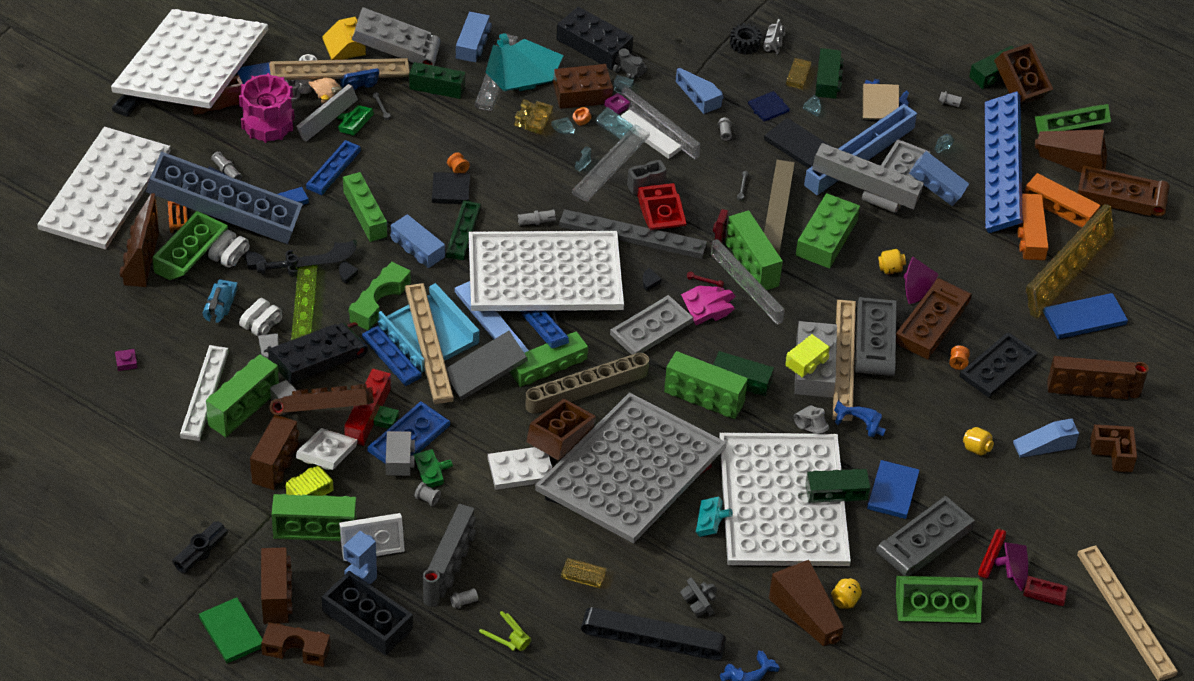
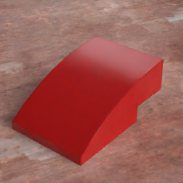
[637,183,687,230]

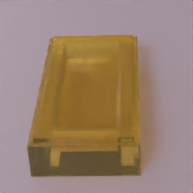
[786,58,811,89]
[561,558,607,588]

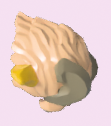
[309,78,342,104]

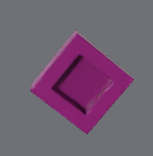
[605,93,630,115]
[115,349,137,371]

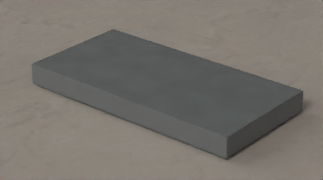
[446,331,528,401]

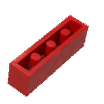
[344,369,391,446]

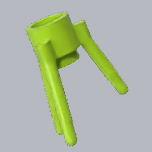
[479,611,531,651]

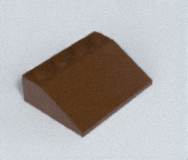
[120,193,160,287]

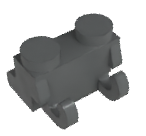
[613,49,648,81]

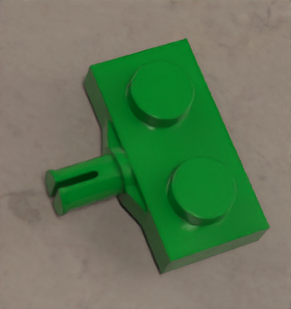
[336,105,374,135]
[413,449,453,488]

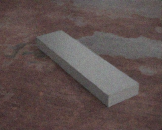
[296,84,358,141]

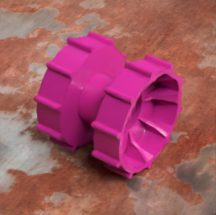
[239,73,294,143]

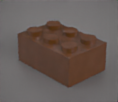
[994,43,1053,105]
[553,64,613,109]
[526,399,596,460]
[250,415,300,490]
[261,547,293,624]

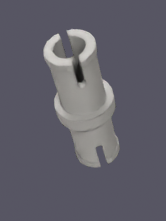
[211,152,242,180]
[518,209,556,226]

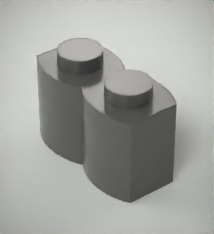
[627,160,667,194]

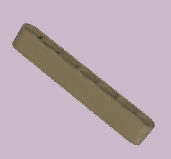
[764,159,795,255]
[525,353,649,414]

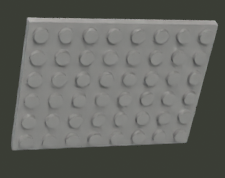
[535,393,726,544]

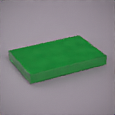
[199,597,263,664]

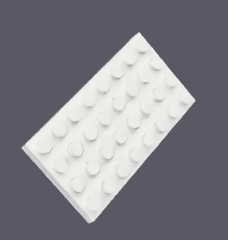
[37,127,171,250]

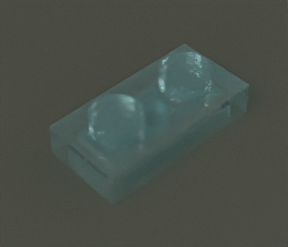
[596,107,634,141]

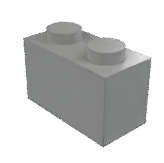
[386,431,415,476]

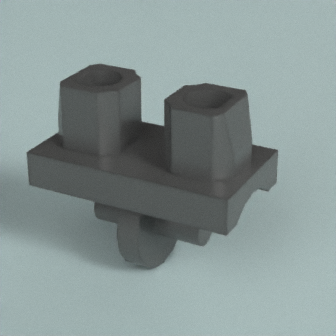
[680,577,717,617]

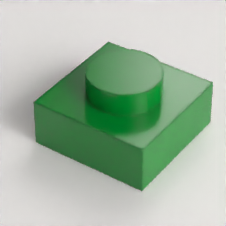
[374,406,399,429]

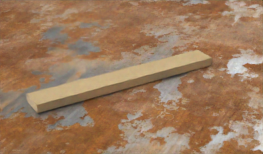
[269,58,410,80]
[405,283,453,404]
[832,300,856,421]
[1077,545,1178,681]

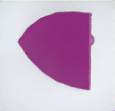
[904,257,938,304]
[995,542,1028,591]

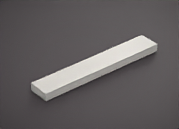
[180,345,229,441]

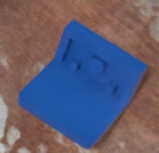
[340,68,380,90]

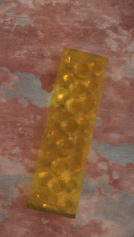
[1026,204,1114,318]

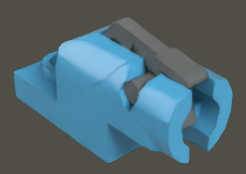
[203,280,238,323]

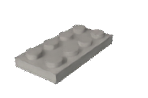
[610,295,693,355]

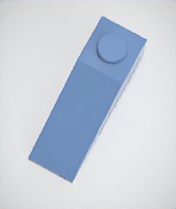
[676,68,723,114]
[1013,419,1079,458]

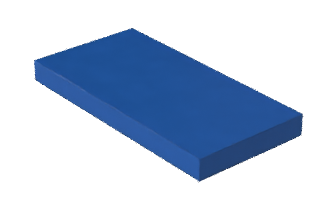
[1043,293,1128,339]
[367,401,450,464]

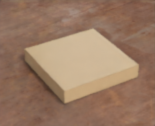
[863,84,899,120]

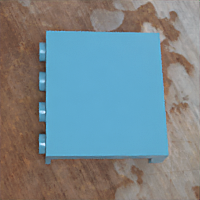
[378,283,479,372]

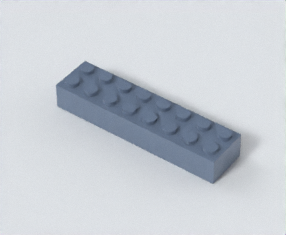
[146,151,302,244]

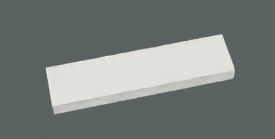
[617,109,681,159]

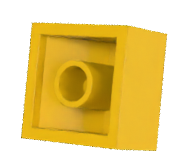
[322,17,366,60]

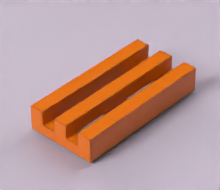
[168,201,188,233]

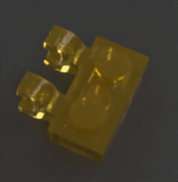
[514,99,553,134]

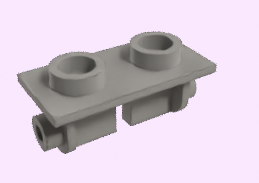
[763,19,785,54]

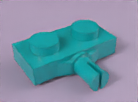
[696,497,733,537]

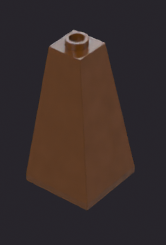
[1035,130,1108,173]
[769,559,844,646]

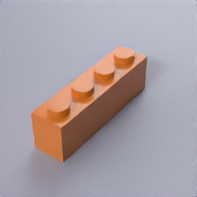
[1024,173,1100,230]
[1017,194,1048,260]

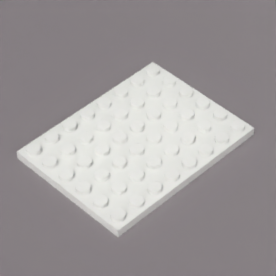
[111,9,268,108]
[469,231,624,311]
[719,433,851,566]

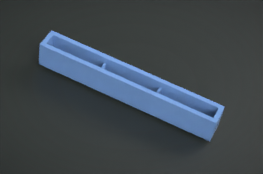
[804,104,917,195]

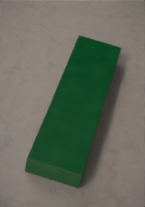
[446,200,481,260]

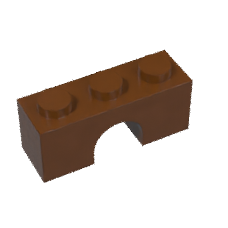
[261,623,331,667]

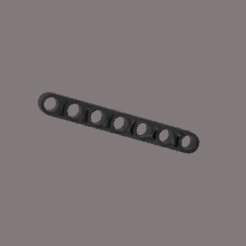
[581,607,726,660]

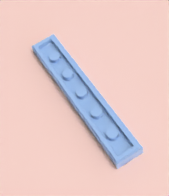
[455,281,529,353]

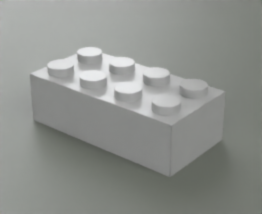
[794,321,837,398]

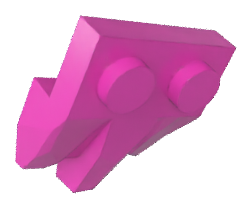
[681,286,736,325]

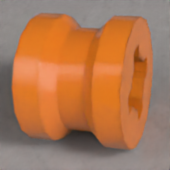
[447,152,470,173]
[949,346,970,370]

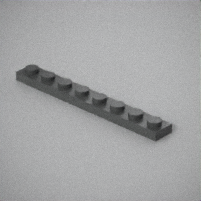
[559,209,707,259]

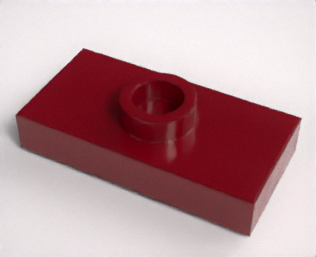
[713,209,729,248]
[1023,576,1068,606]

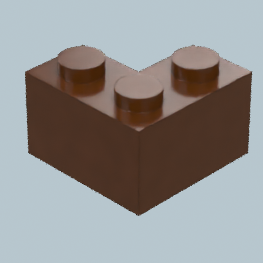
[1090,424,1137,472]

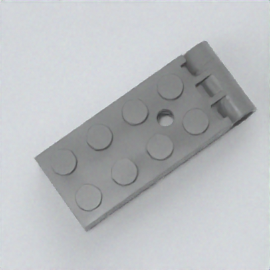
[352,7,441,66]
[862,139,930,213]

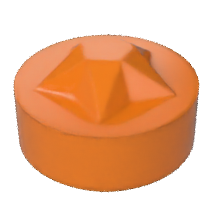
[573,107,591,125]

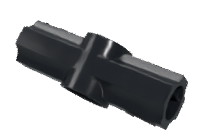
[172,521,228,573]

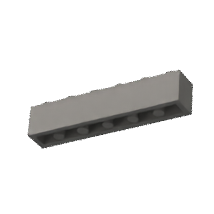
[812,143,924,209]

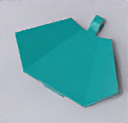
[485,33,564,91]

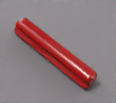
[978,529,1006,579]

